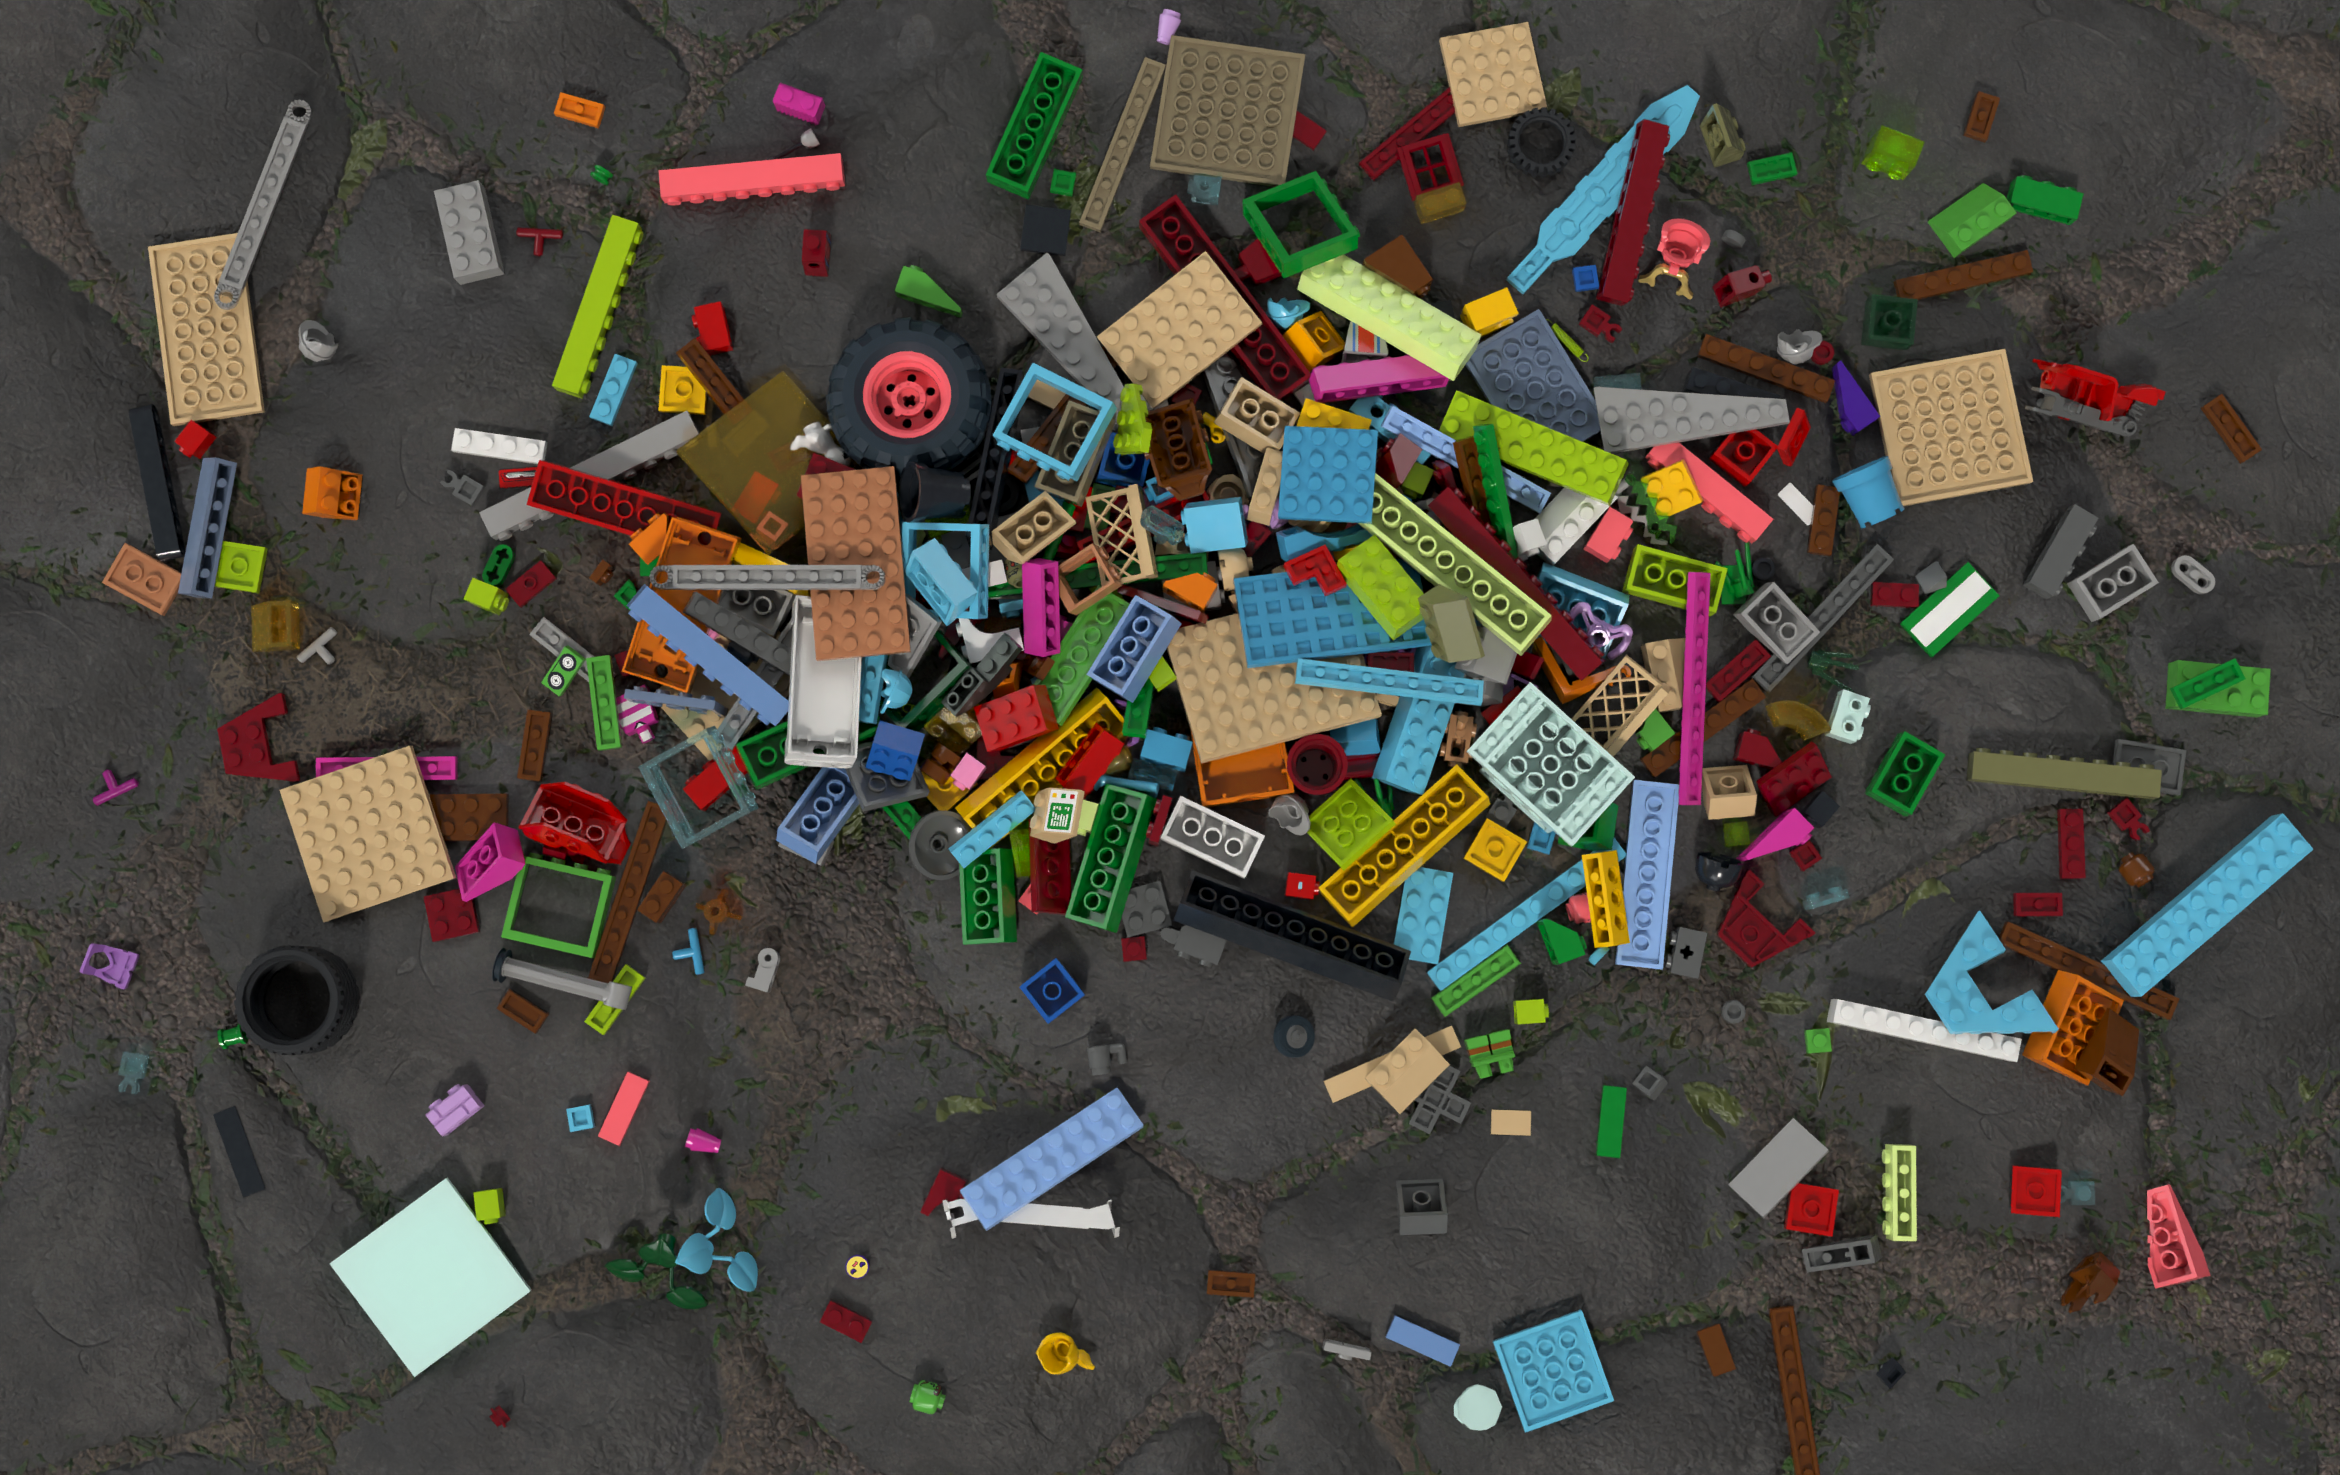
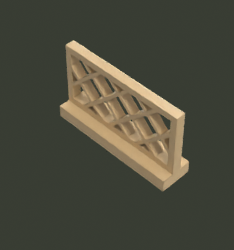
[1085,484,1158,587]
[1571,654,1671,757]

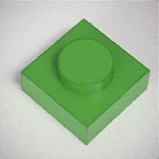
[1804,1028,1832,1053]

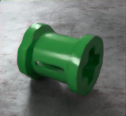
[217,1024,248,1050]

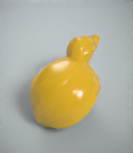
[1036,1332,1095,1375]

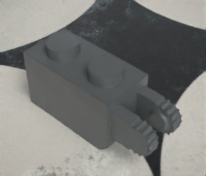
[1160,925,1227,968]

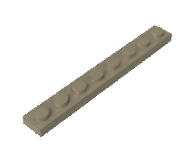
[1079,57,1166,233]

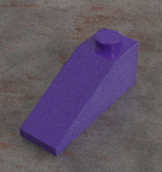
[1832,361,1881,436]

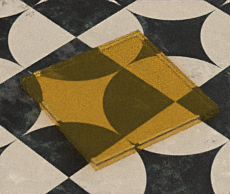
[677,371,862,555]

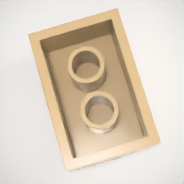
[1214,377,1300,454]

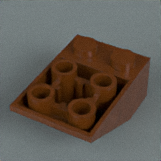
[2074,1008,2139,1096]

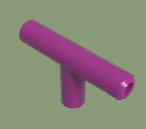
[93,770,139,806]

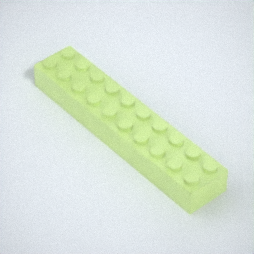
[1358,473,1552,656]

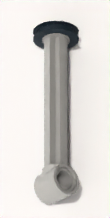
[492,948,632,1010]

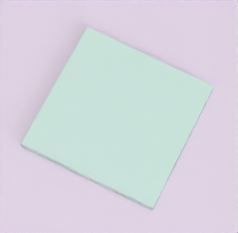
[330,1177,532,1377]

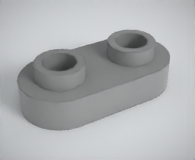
[2171,555,2215,594]

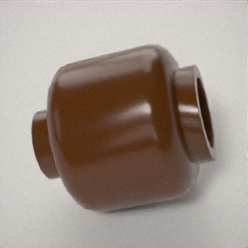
[2119,852,2155,888]

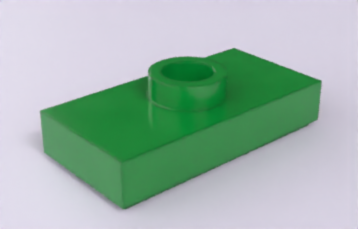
[1747,152,1798,185]

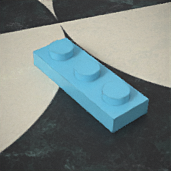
[589,354,638,426]

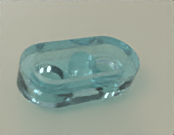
[1802,886,1850,911]

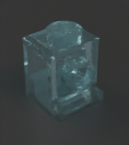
[1187,175,1222,206]

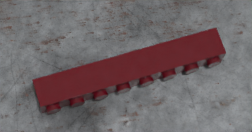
[1596,119,1670,306]

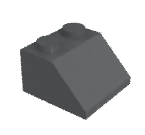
[1396,1179,1448,1235]

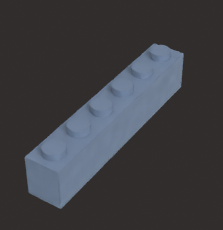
[178,457,237,598]

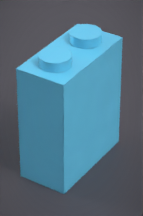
[1181,497,1248,554]

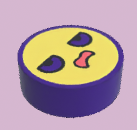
[845,1255,870,1279]

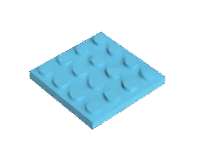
[1493,1309,1614,1433]

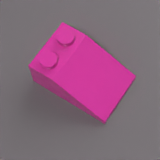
[1736,808,1814,861]
[455,822,526,902]

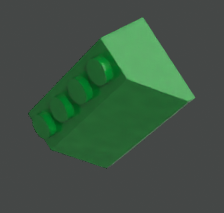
[959,848,1017,945]

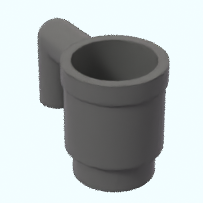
[1086,1043,1127,1075]

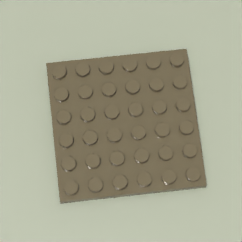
[1150,35,1306,187]

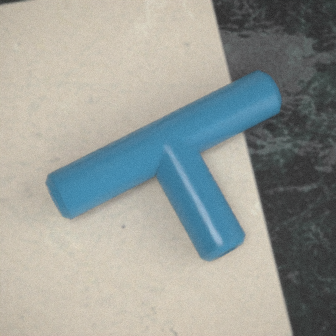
[672,928,704,975]

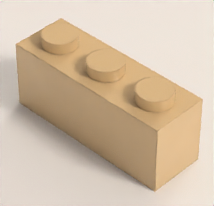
[1247,447,1283,526]

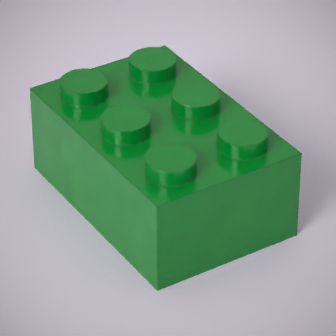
[1865,731,1945,817]

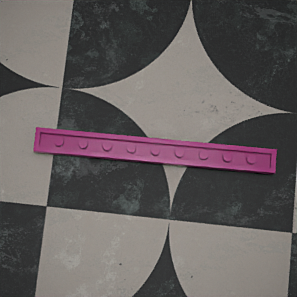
[1678,572,1711,805]

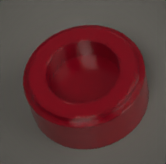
[1811,341,1834,365]

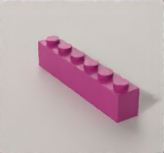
[1309,354,1449,403]

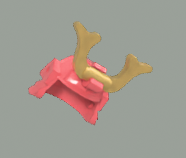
[1638,218,1710,300]

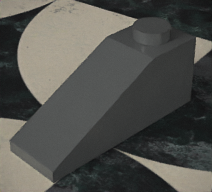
[1802,1235,1882,1273]

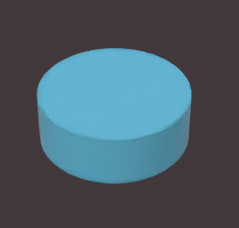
[1588,947,1610,966]

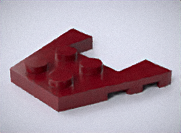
[217,693,301,782]
[1716,869,1815,967]

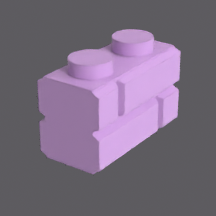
[425,1084,484,1137]

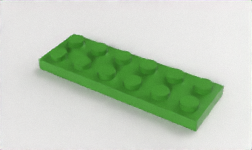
[1033,585,1130,726]

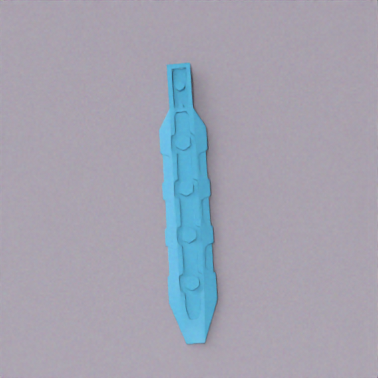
[1506,85,1700,295]

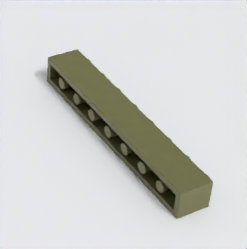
[1967,748,2162,799]

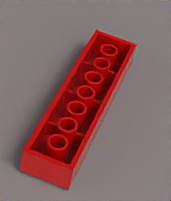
[526,460,722,545]

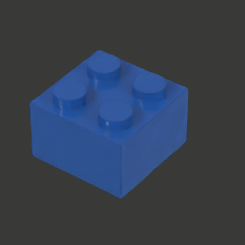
[1095,432,1150,488]
[866,721,925,781]
[1020,958,1085,1024]

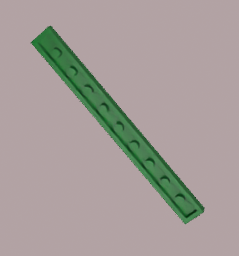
[988,552,1208,598]

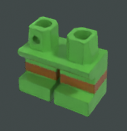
[1464,1029,1515,1079]

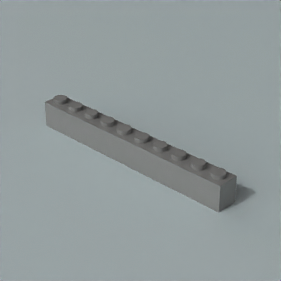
[479,411,702,541]

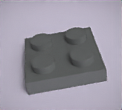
[1122,881,1172,938]

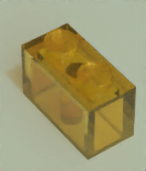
[1414,182,1467,224]

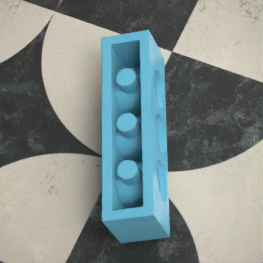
[1349,395,1432,465]

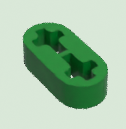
[482,544,515,587]

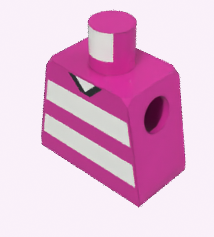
[616,684,659,744]

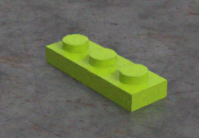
[584,964,646,1035]

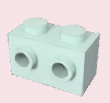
[1824,689,1871,744]

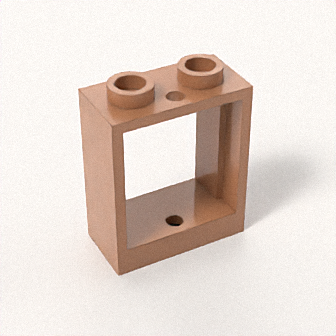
[1058,543,1122,615]

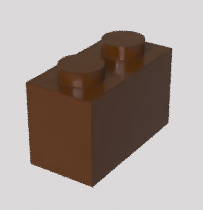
[637,871,687,924]

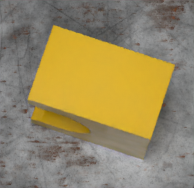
[1460,288,1519,337]

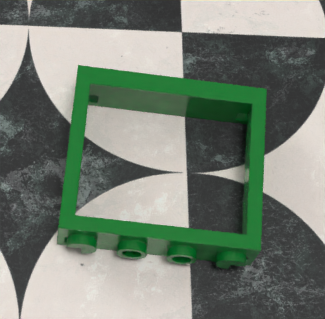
[1243,171,1360,278]

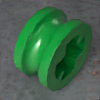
[590,165,613,185]

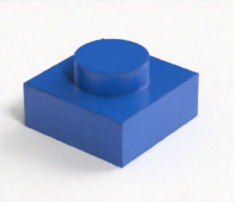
[1572,265,1599,292]

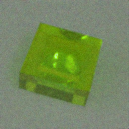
[1722,821,1751,847]

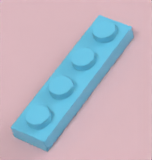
[949,790,1035,868]

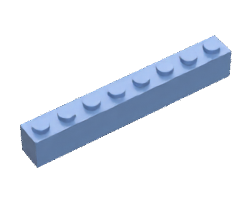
[626,584,789,726]

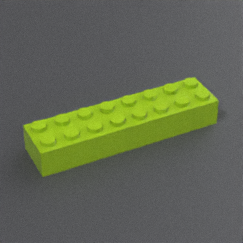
[1439,390,1629,506]

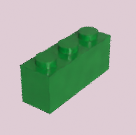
[2007,175,2084,225]

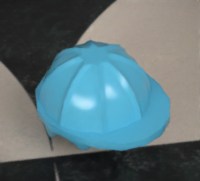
[1266,298,1310,330]
[880,669,912,714]

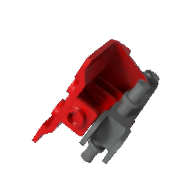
[2025,359,2166,437]

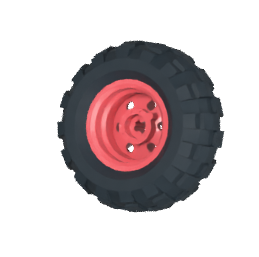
[826,317,992,483]

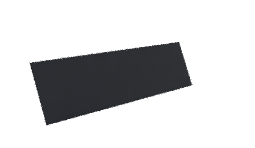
[213,1106,265,1198]

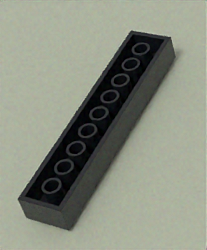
[1174,870,1411,1002]

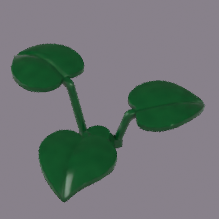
[605,1233,709,1309]

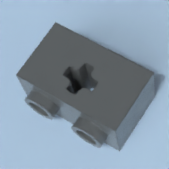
[1665,927,1707,979]

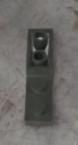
[941,633,1023,717]

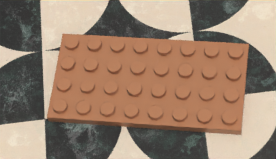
[801,466,911,661]

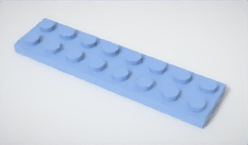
[1615,780,1679,970]
[960,1088,1144,1231]

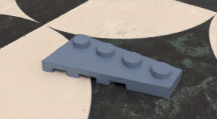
[624,686,728,718]

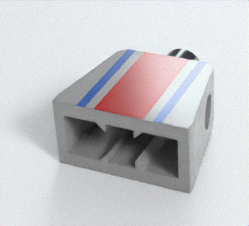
[1341,321,1388,363]

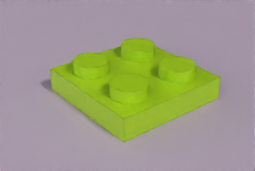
[214,541,268,594]

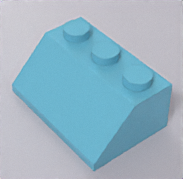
[904,538,978,626]

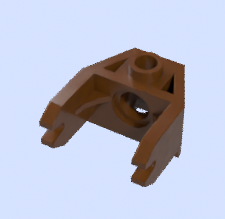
[2061,1251,2120,1313]

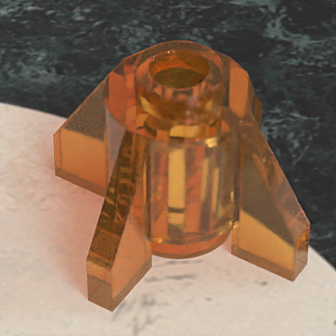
[695,889,742,935]

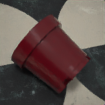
[1287,734,1348,795]

